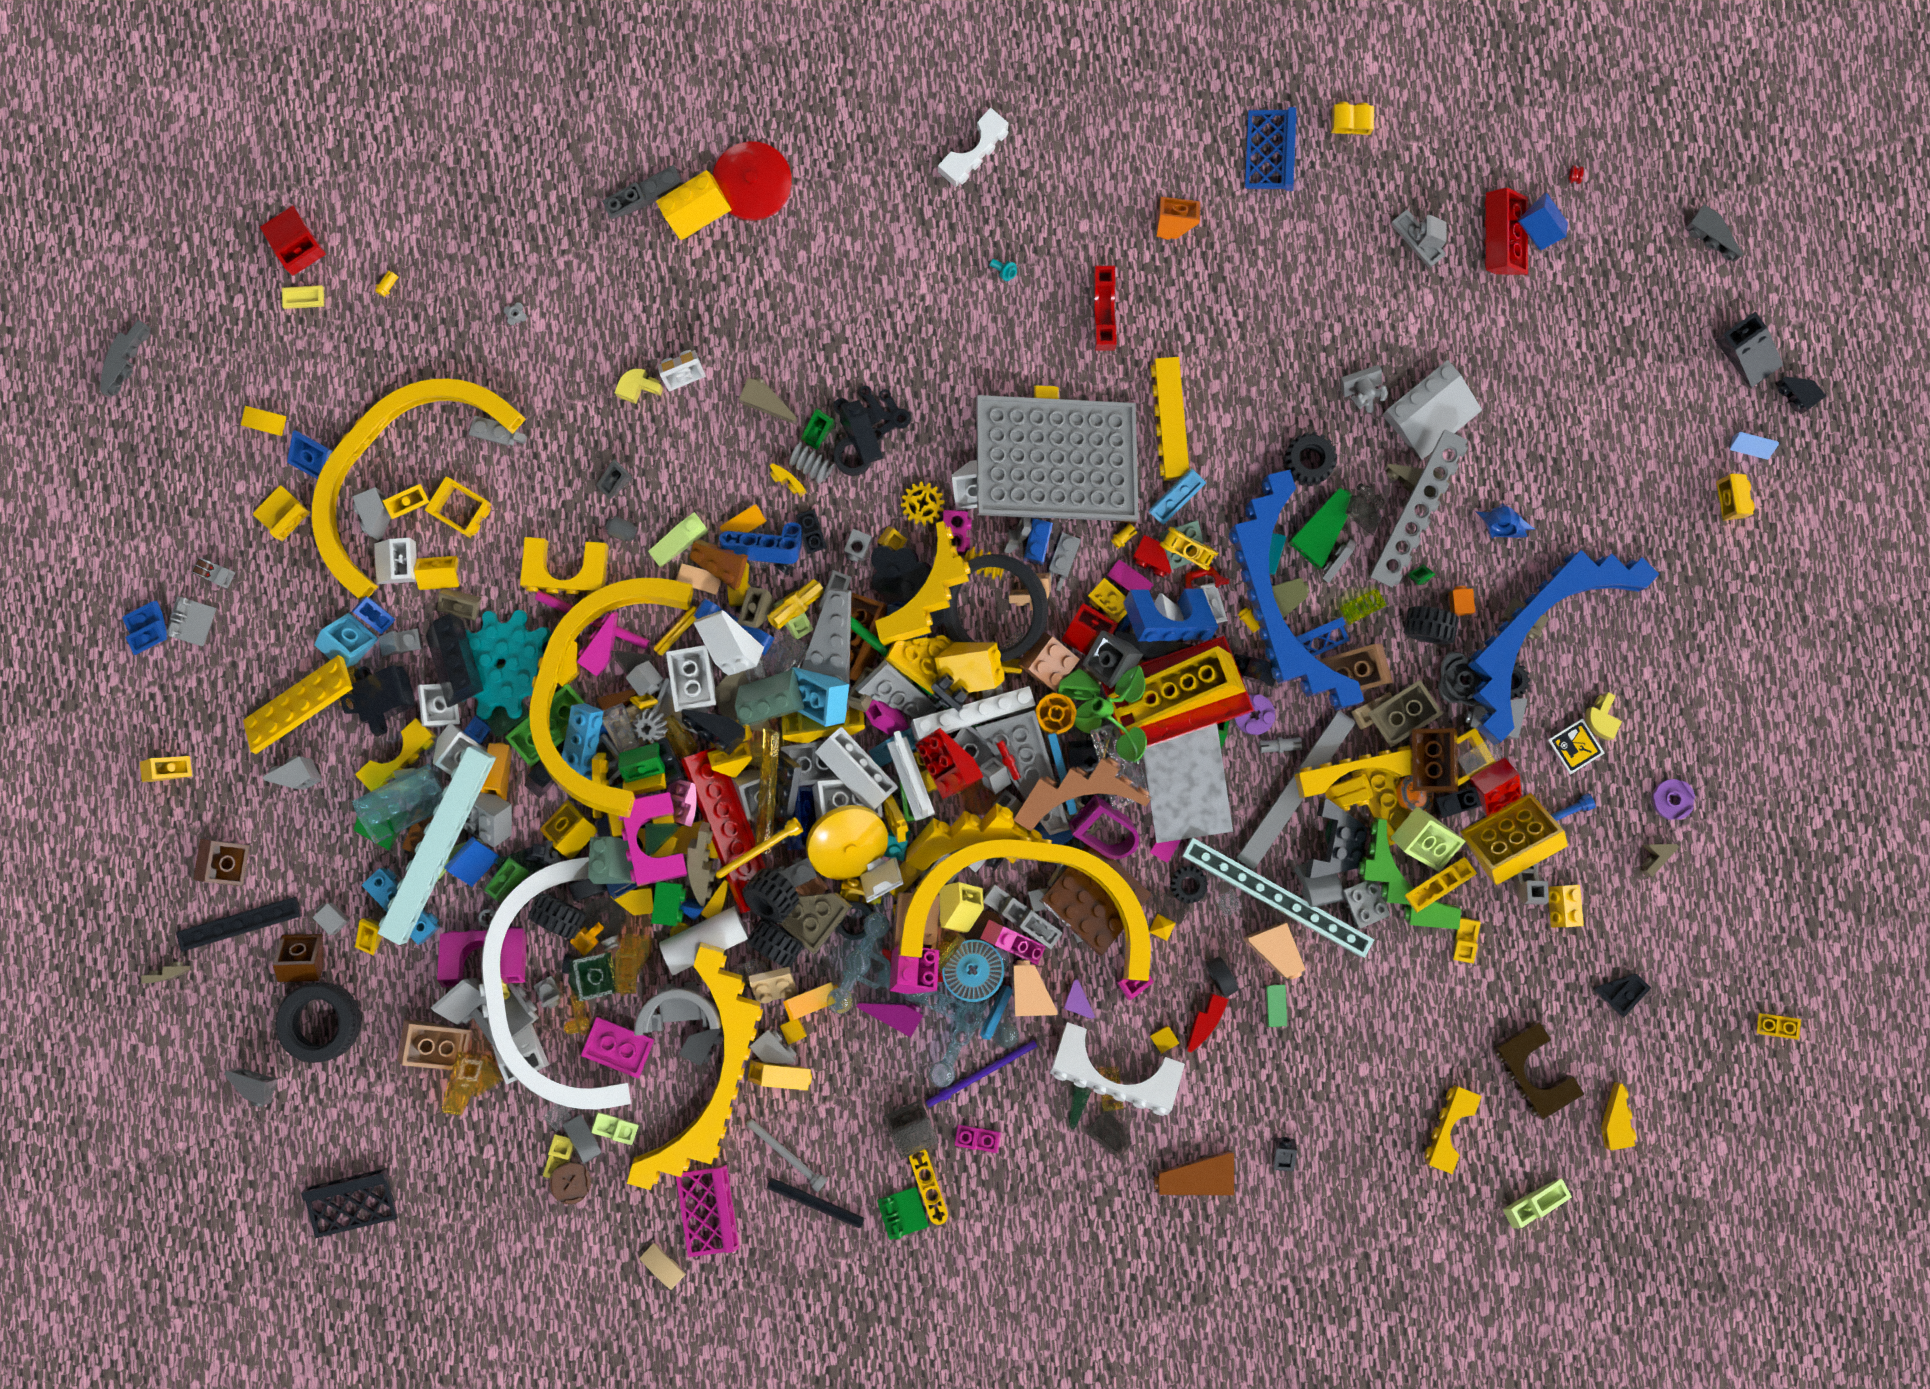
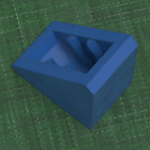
[352,596,396,634]

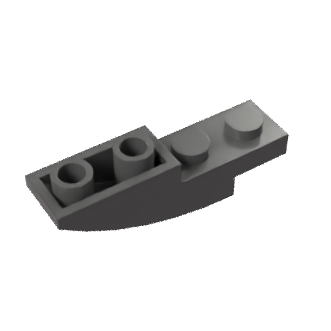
[602,165,684,219]
[100,319,151,398]

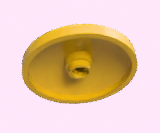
[806,805,888,880]

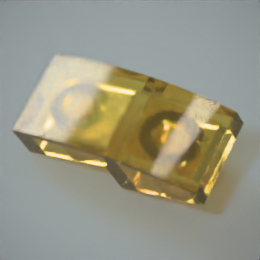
[664,715,699,759]

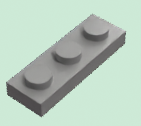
[1391,209,1446,269]

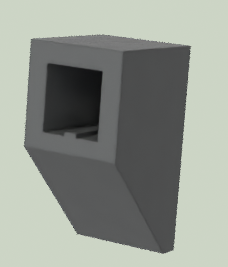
[679,1027,724,1066]

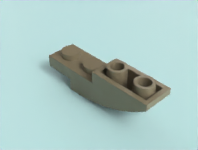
[687,822,716,907]

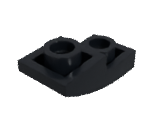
[796,509,827,554]

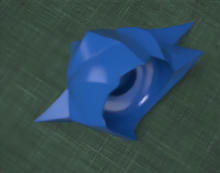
[1475,503,1536,539]

